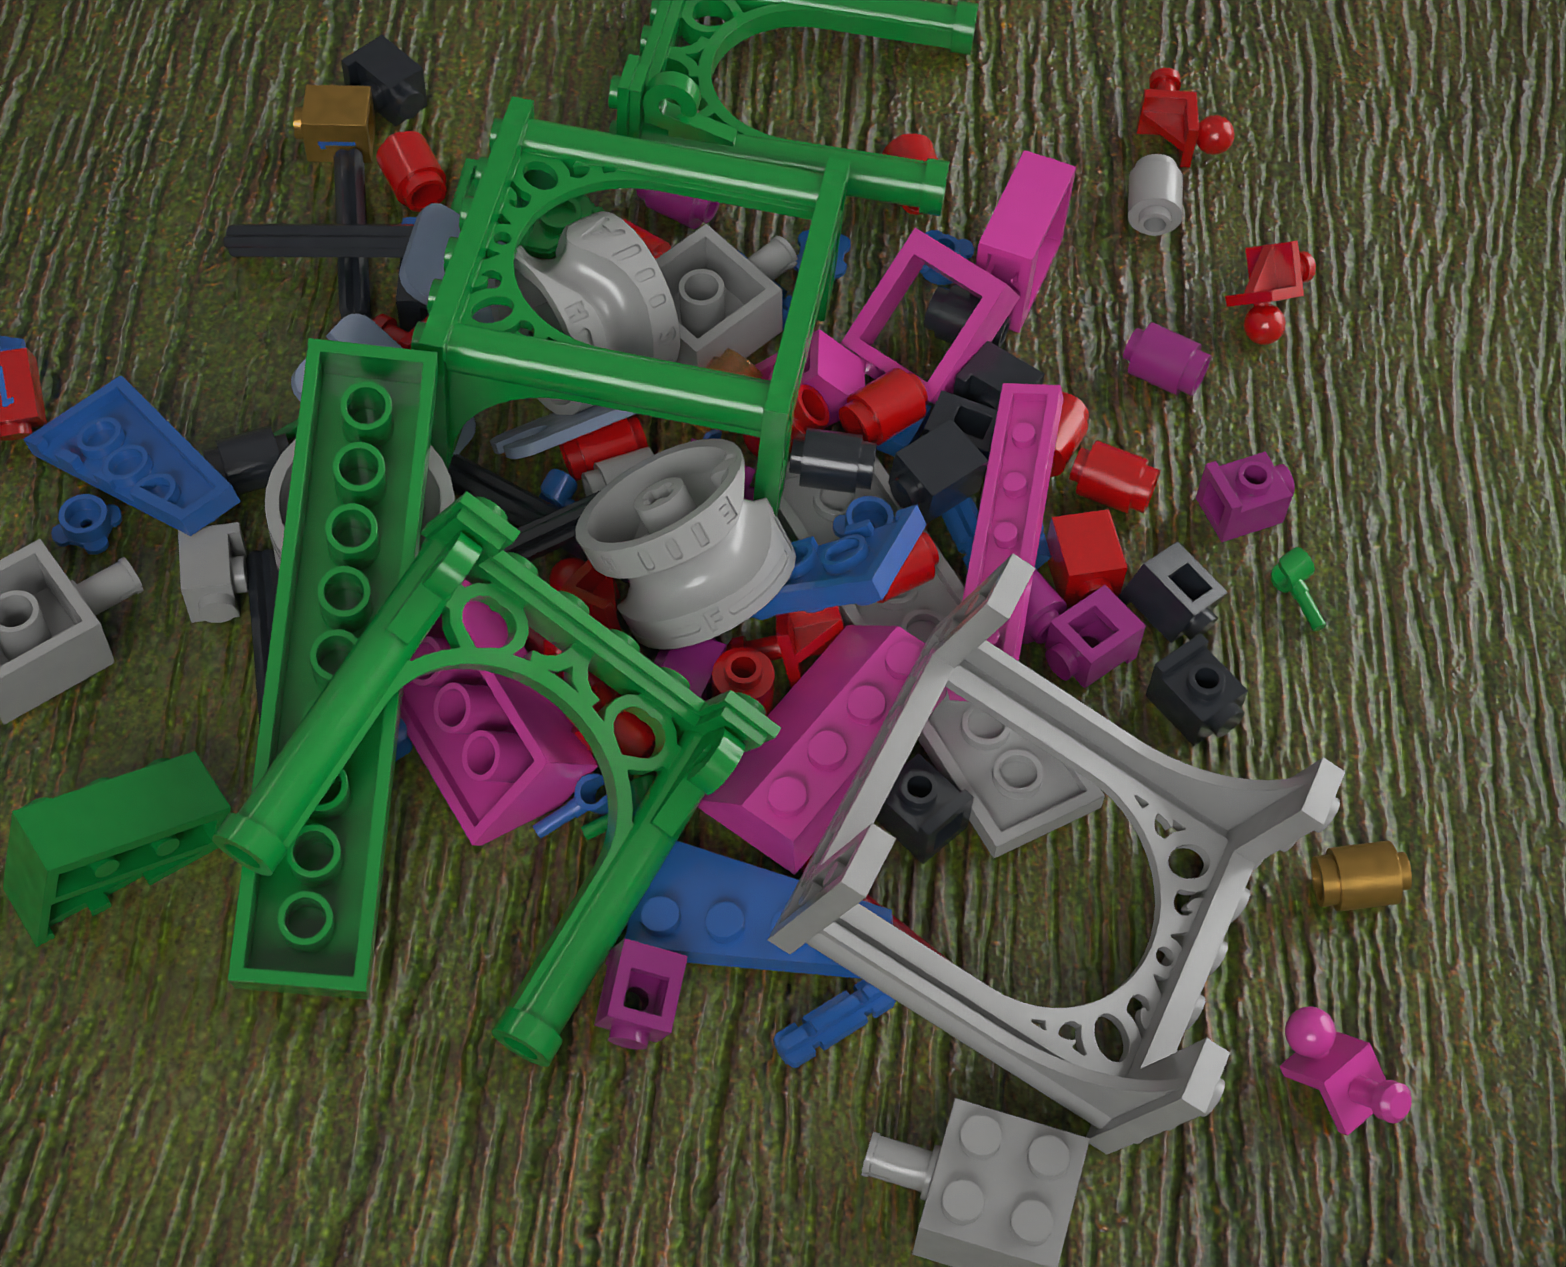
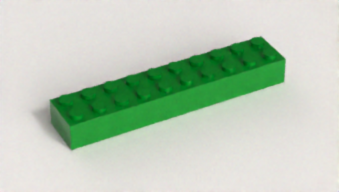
[228,338,438,1000]

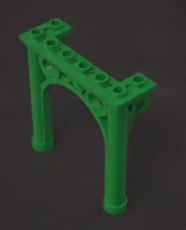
[608,0,979,217]
[212,491,781,1067]

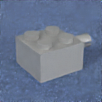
[656,224,797,372]
[0,539,144,725]
[861,1098,1090,1267]

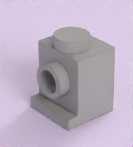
[178,522,249,623]

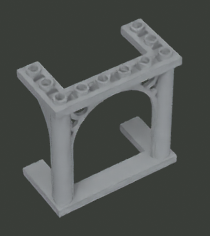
[768,553,1345,1155]

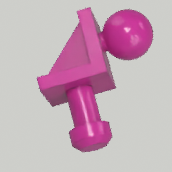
[1279,1006,1412,1136]

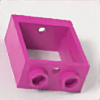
[975,150,1076,333]
[841,227,1020,405]

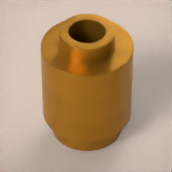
[1311,841,1412,912]

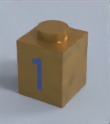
[293,85,376,163]

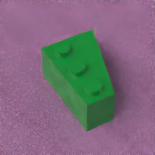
[3,751,231,948]

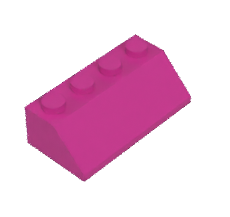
[400,580,599,846]
[698,625,947,875]

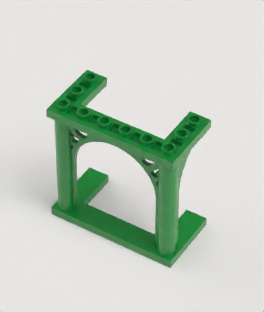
[411,96,851,517]

